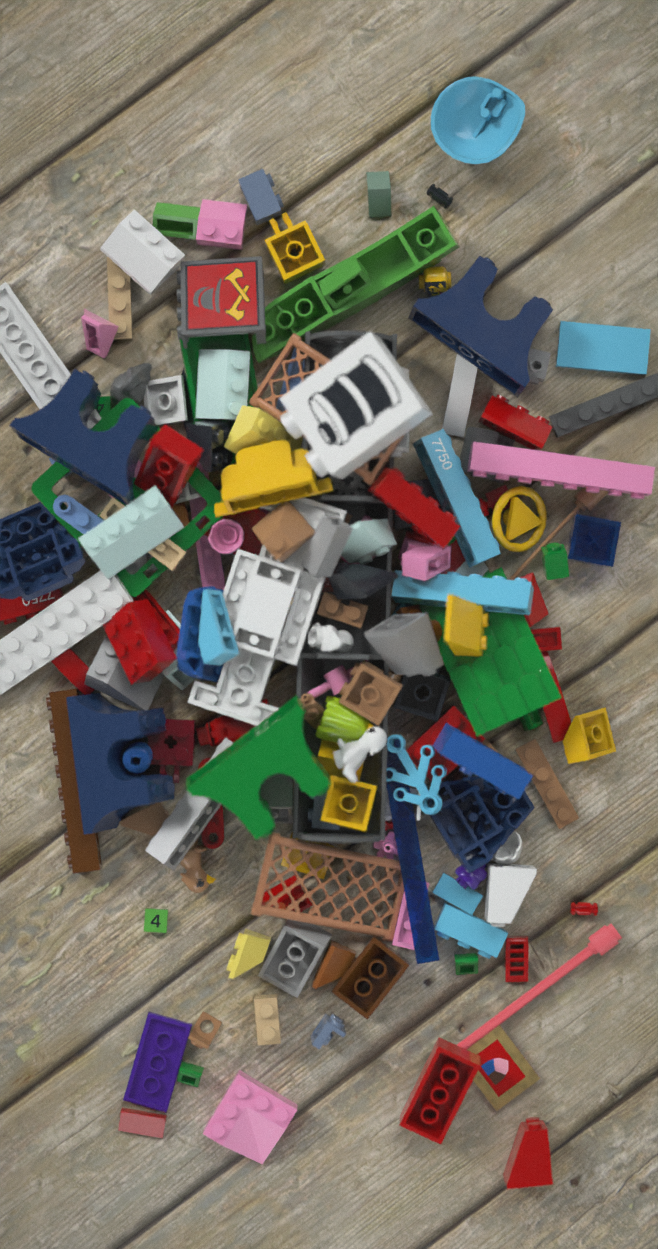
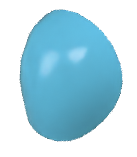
[431,76,525,164]

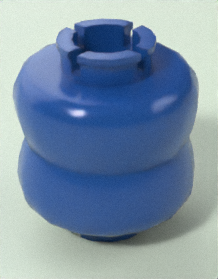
[123,741,153,773]

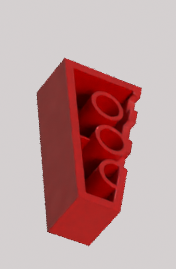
[368,468,461,548]

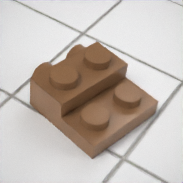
[339,660,402,726]

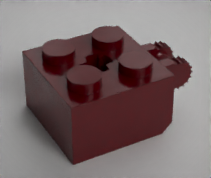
[148,719,196,783]

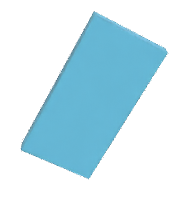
[556,321,651,375]

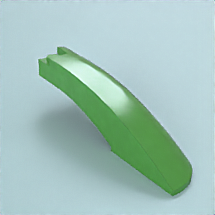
[252,206,459,364]

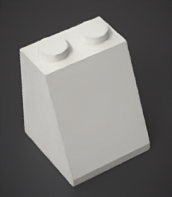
[484,863,537,927]

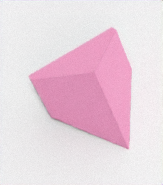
[81,309,119,358]

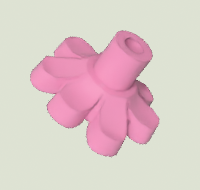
[373,831,403,859]

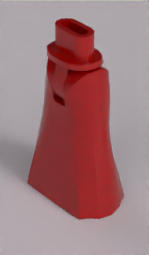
[197,698,270,747]

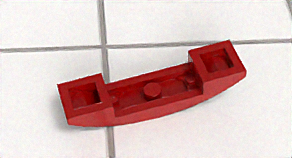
[51,648,95,695]
[541,651,571,743]

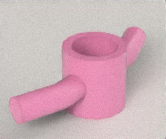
[307,660,369,699]

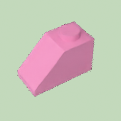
[401,545,451,581]

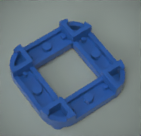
[177,586,224,683]

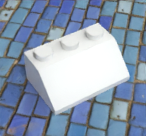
[100,210,185,295]

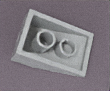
[85,637,165,710]
[258,919,332,998]

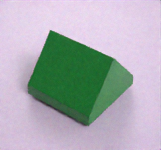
[519,709,543,731]
[454,953,478,975]
[177,1061,204,1087]

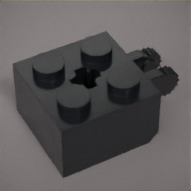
[393,659,451,721]

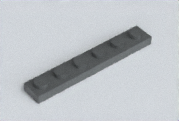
[548,373,658,438]

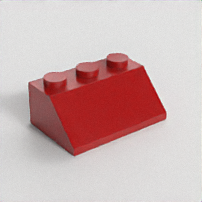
[478,395,552,451]

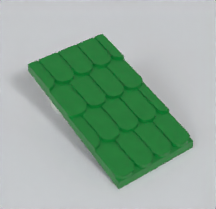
[419,567,562,736]

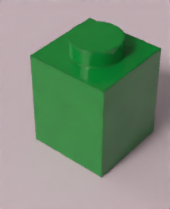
[541,543,569,580]

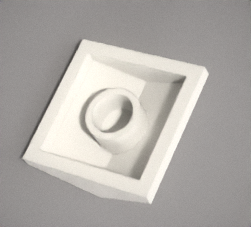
[144,375,188,426]

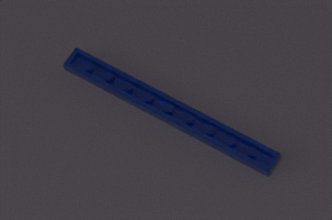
[386,734,440,964]

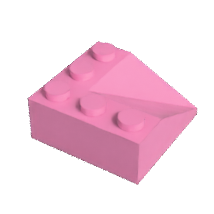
[203,1070,298,1164]

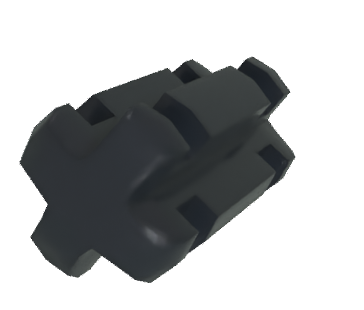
[426,184,453,209]

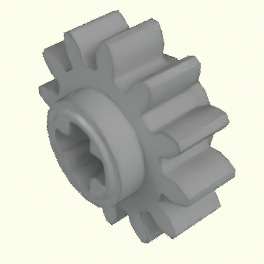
[328,471,365,496]

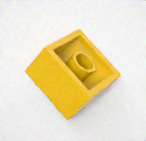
[321,775,377,833]

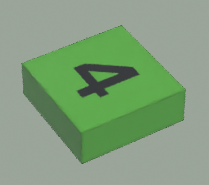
[144,908,169,933]

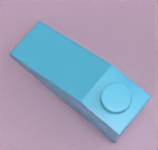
[198,589,239,666]

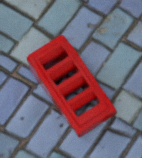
[504,936,528,982]

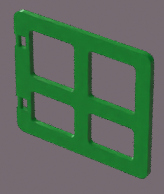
[31,398,224,597]

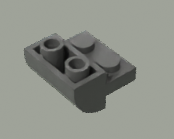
[460,427,515,483]

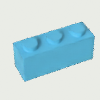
[434,902,508,959]

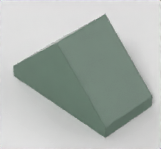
[366,171,392,218]

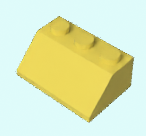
[224,405,303,455]

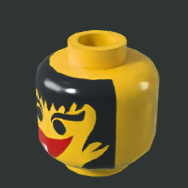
[419,266,451,297]

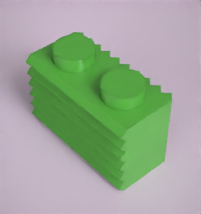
[318,257,371,309]

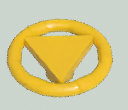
[492,486,547,552]

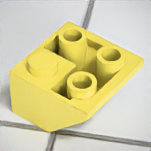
[226,928,271,979]

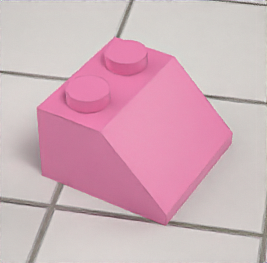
[196,199,247,250]

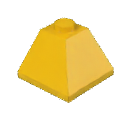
[563,707,616,764]

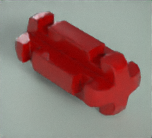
[570,902,598,916]

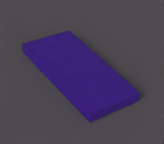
[123,1011,192,1113]

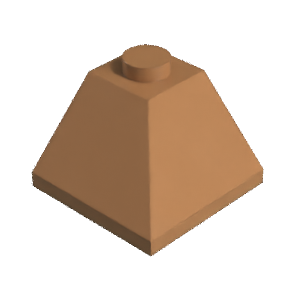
[252,501,315,563]

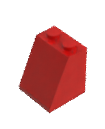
[503,1117,553,1189]

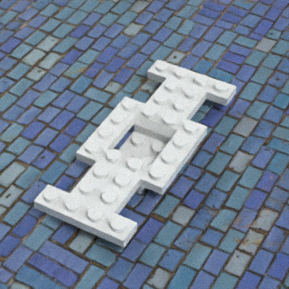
[188,497,347,725]

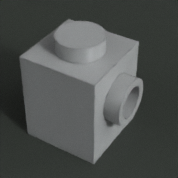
[527,348,551,385]

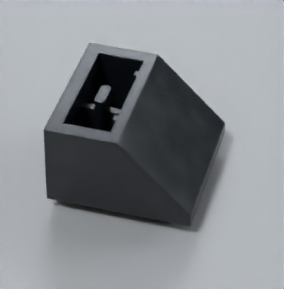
[187,419,233,472]

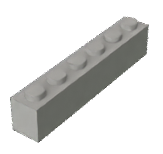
[145,738,233,871]

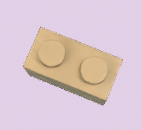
[254,994,281,1046]

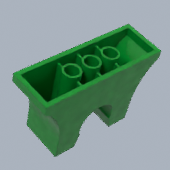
[186,695,331,840]

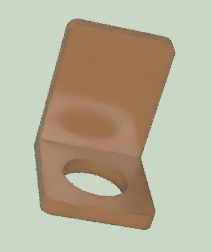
[188,1011,222,1050]

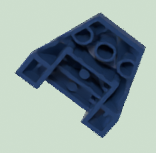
[0,502,85,601]
[428,776,535,874]

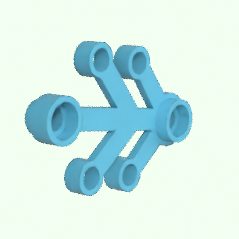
[386,734,447,815]

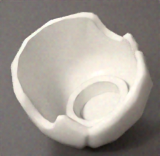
[492,831,523,865]

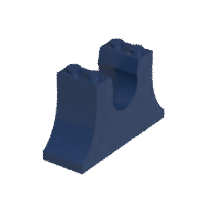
[408,255,554,398]
[9,369,158,505]
[66,693,175,834]

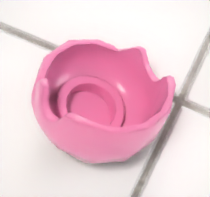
[208,519,244,554]

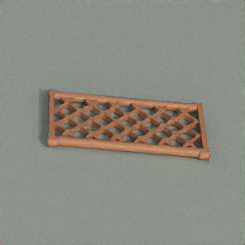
[249,333,405,486]
[251,832,411,941]

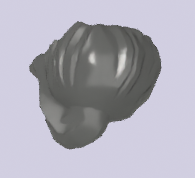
[109,363,152,405]

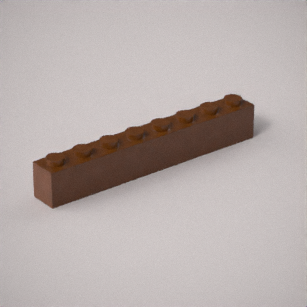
[46,689,103,874]

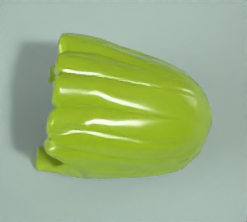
[316,696,371,744]

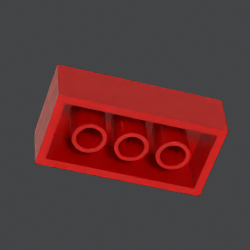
[399,1037,480,1145]

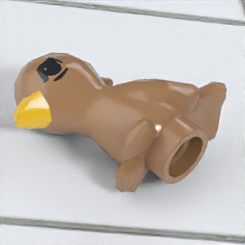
[179,839,216,893]

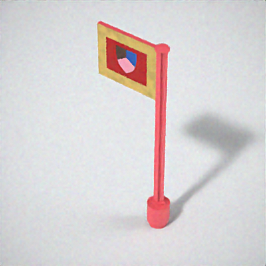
[457,924,622,1111]

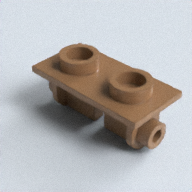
[301,693,325,731]

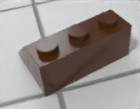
[331,936,410,1020]

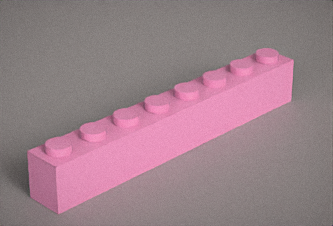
[467,442,655,499]

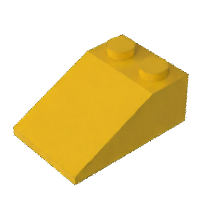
[445,594,489,656]

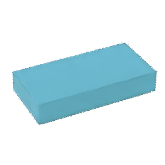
[432,872,483,915]

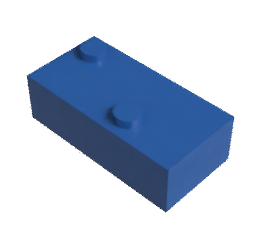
[432,722,533,799]

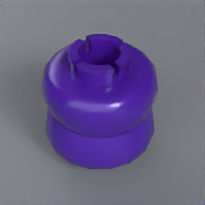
[455,864,488,890]

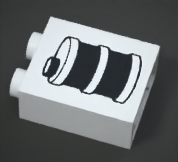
[280,331,433,479]

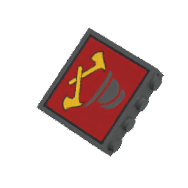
[177,256,266,349]

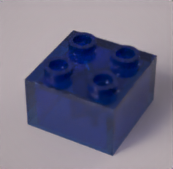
[567,514,621,568]

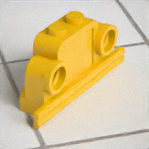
[214,440,333,517]

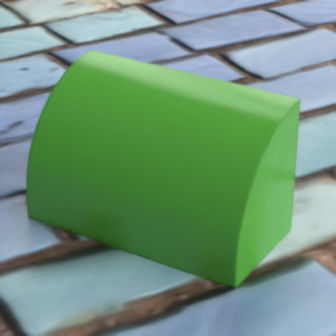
[152,202,201,240]

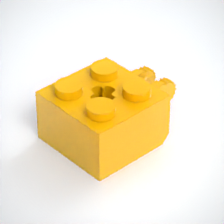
[265,212,325,285]

